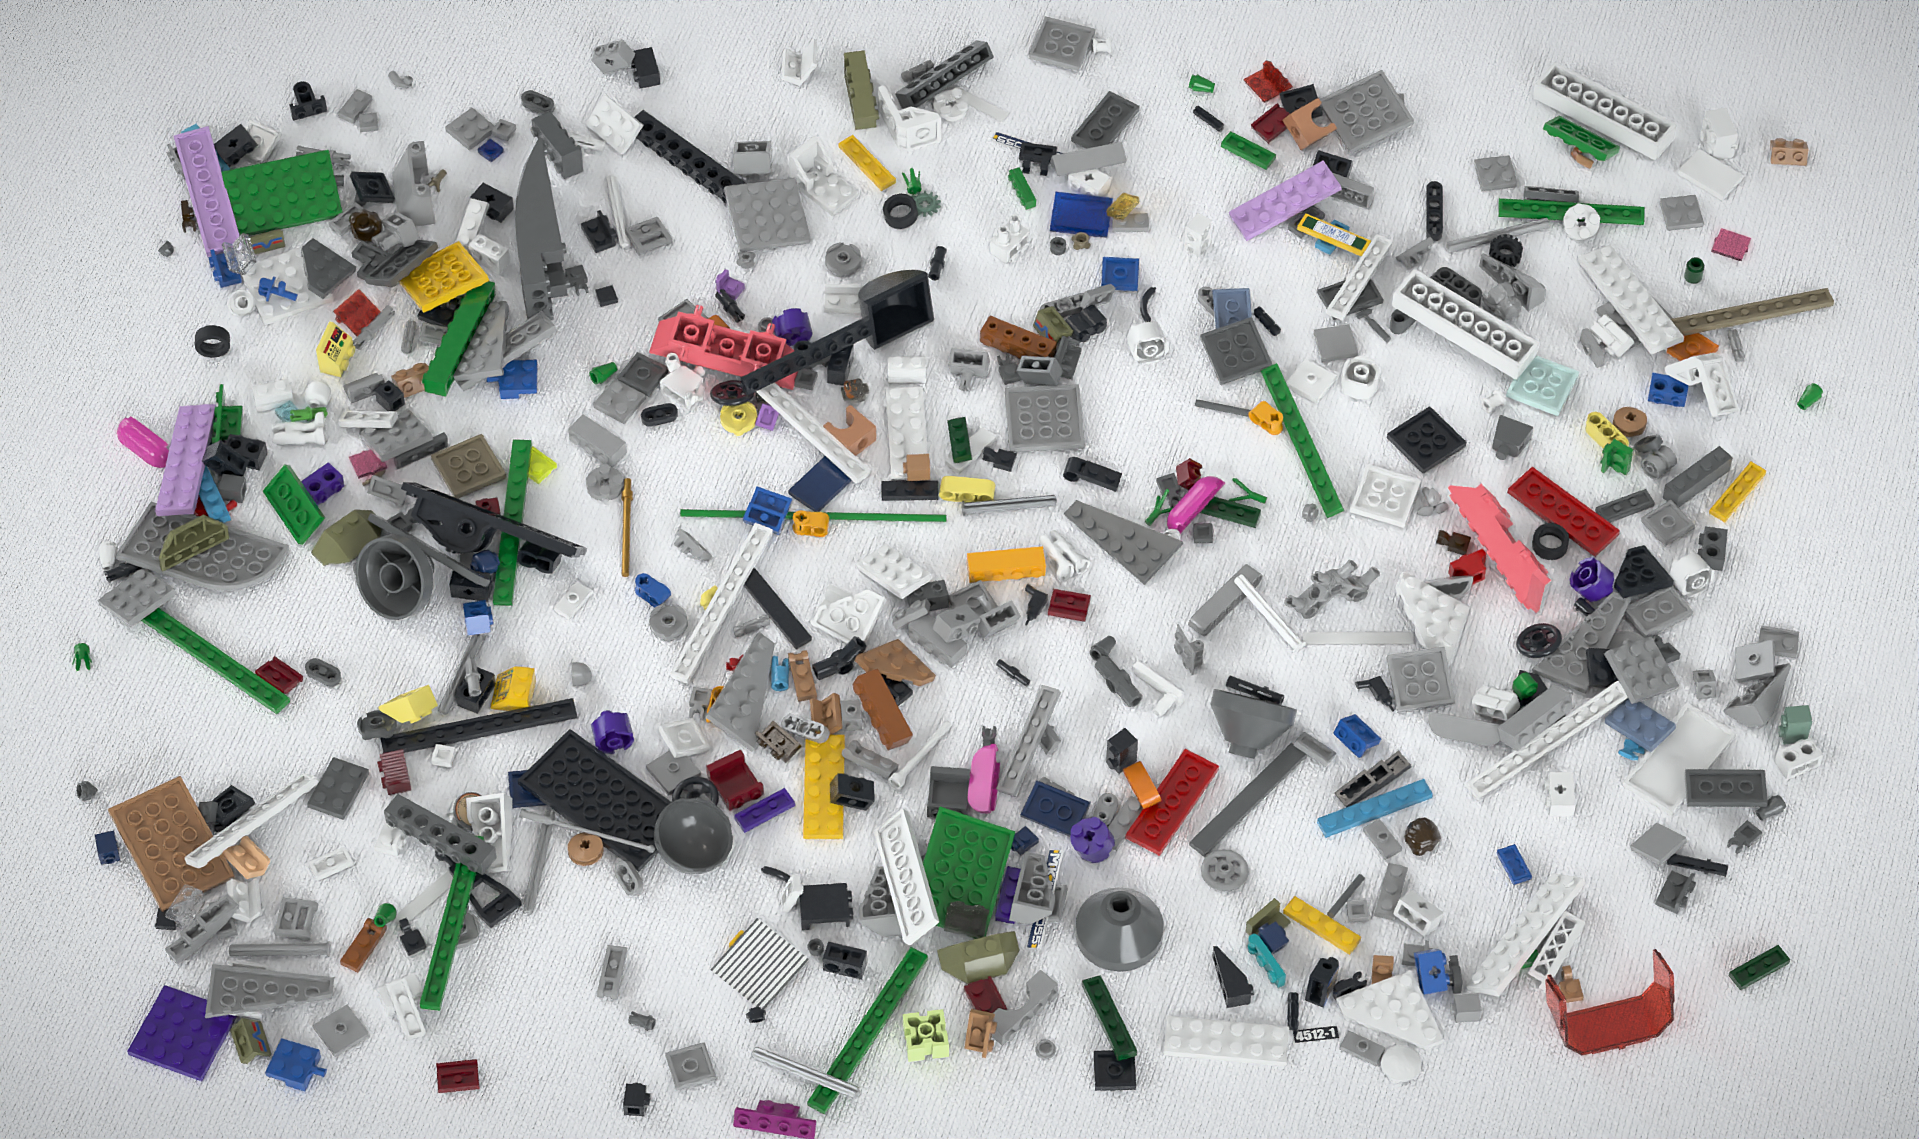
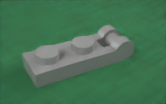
[842,740,899,779]
[597,945,628,1000]

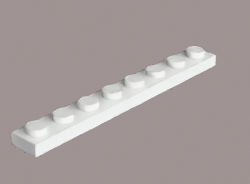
[756,383,871,484]
[184,773,318,868]

